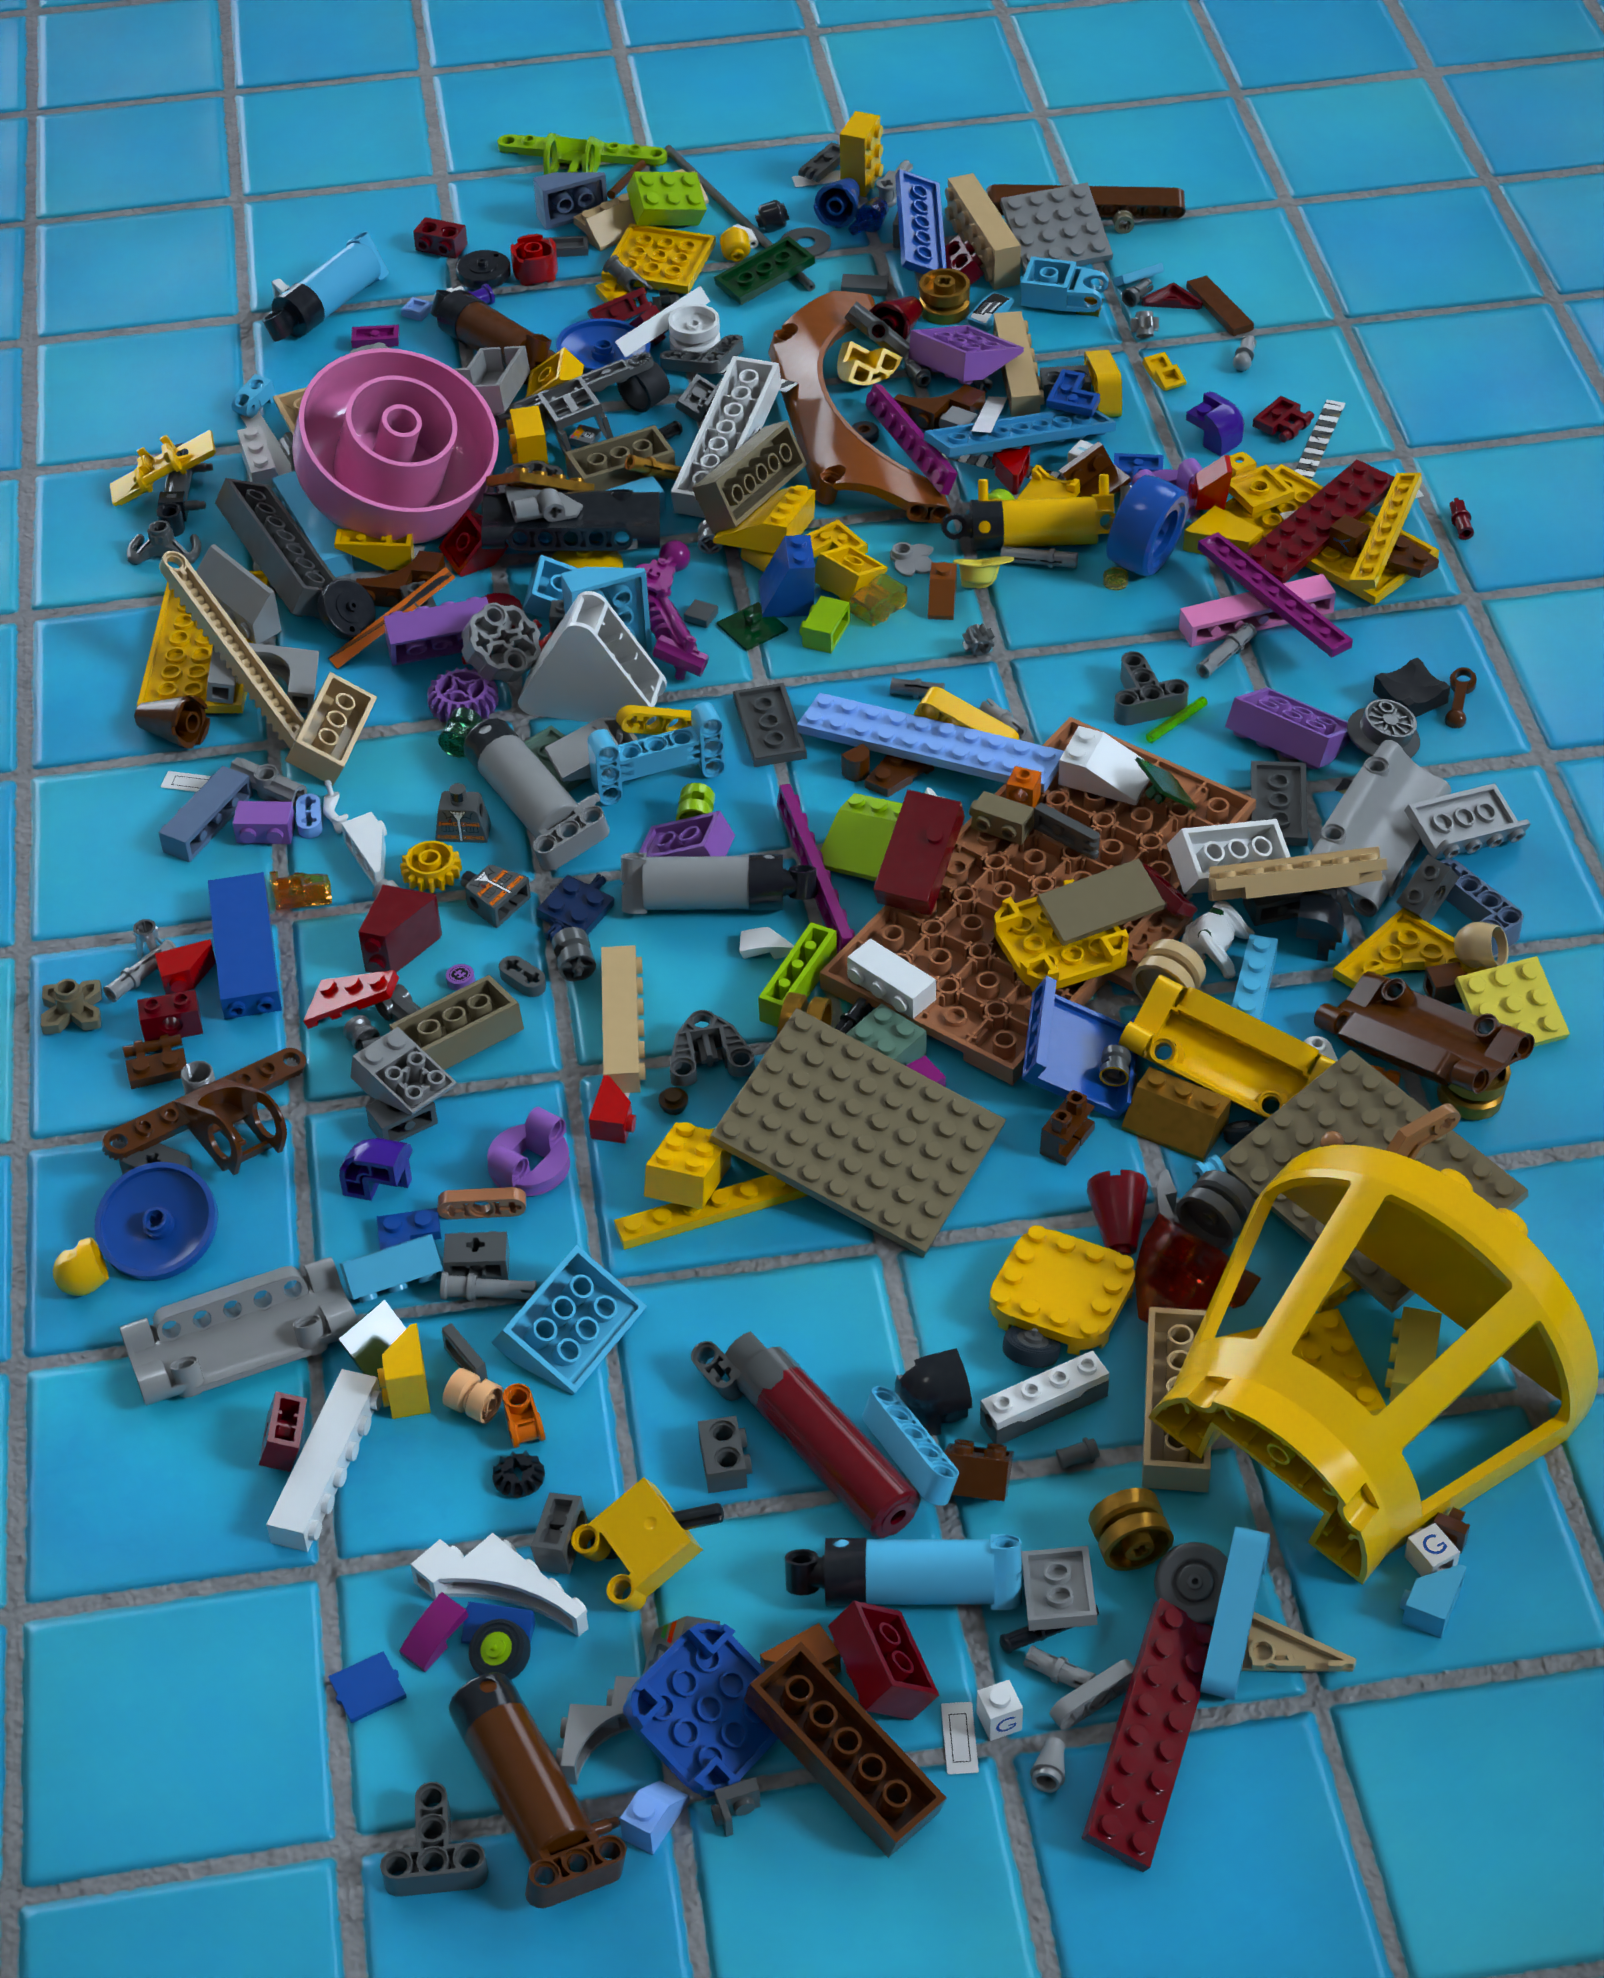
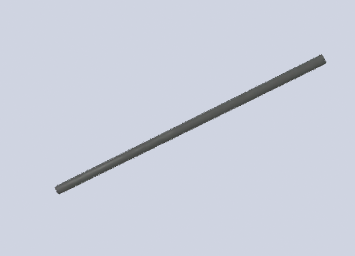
[664,145,815,291]

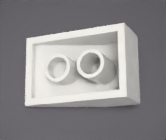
[1058,726,1150,805]

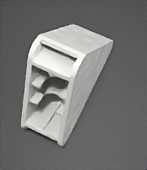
[518,591,667,725]

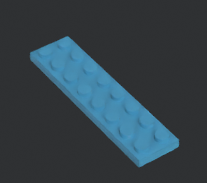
[924,409,1116,459]

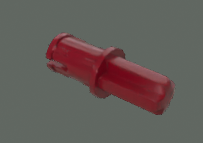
[1449,498,1474,540]

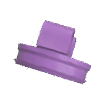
[1132,458,1203,520]
[487,1107,570,1196]

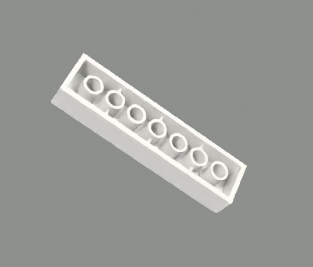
[671,356,782,518]

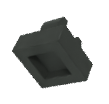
[652,288,676,312]

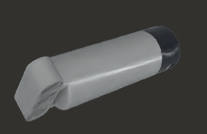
[463,718,610,871]

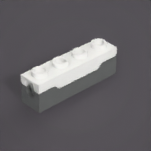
[980,1350,1109,1444]

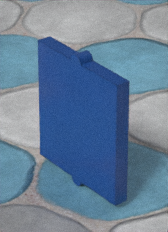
[328,1651,407,1723]

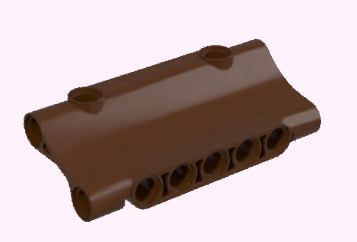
[1314,971,1535,1094]

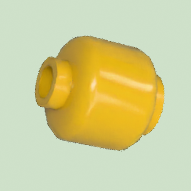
[719,227,751,262]

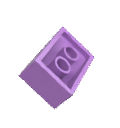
[639,811,735,857]

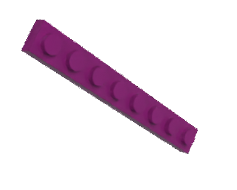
[865,383,958,495]
[1197,532,1353,658]
[777,784,855,954]

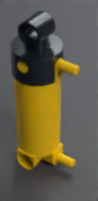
[940,474,1116,551]

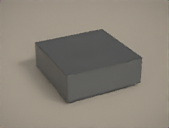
[684,599,718,628]

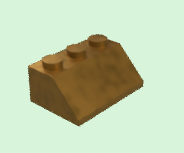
[1121,1066,1231,1162]

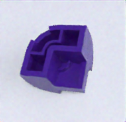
[1186,391,1244,457]
[339,1138,413,1201]

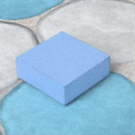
[401,297,432,322]

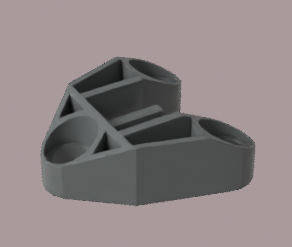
[670,1010,755,1086]

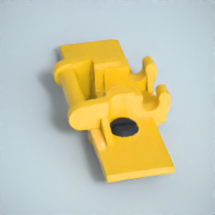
[110,430,216,506]

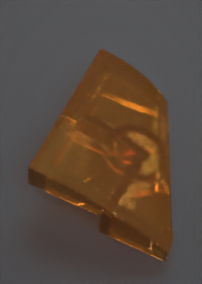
[269,871,332,910]

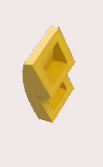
[1142,352,1187,391]

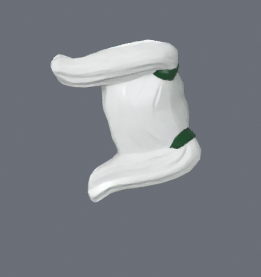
[1181,900,1255,979]

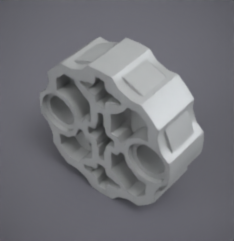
[461,602,541,683]

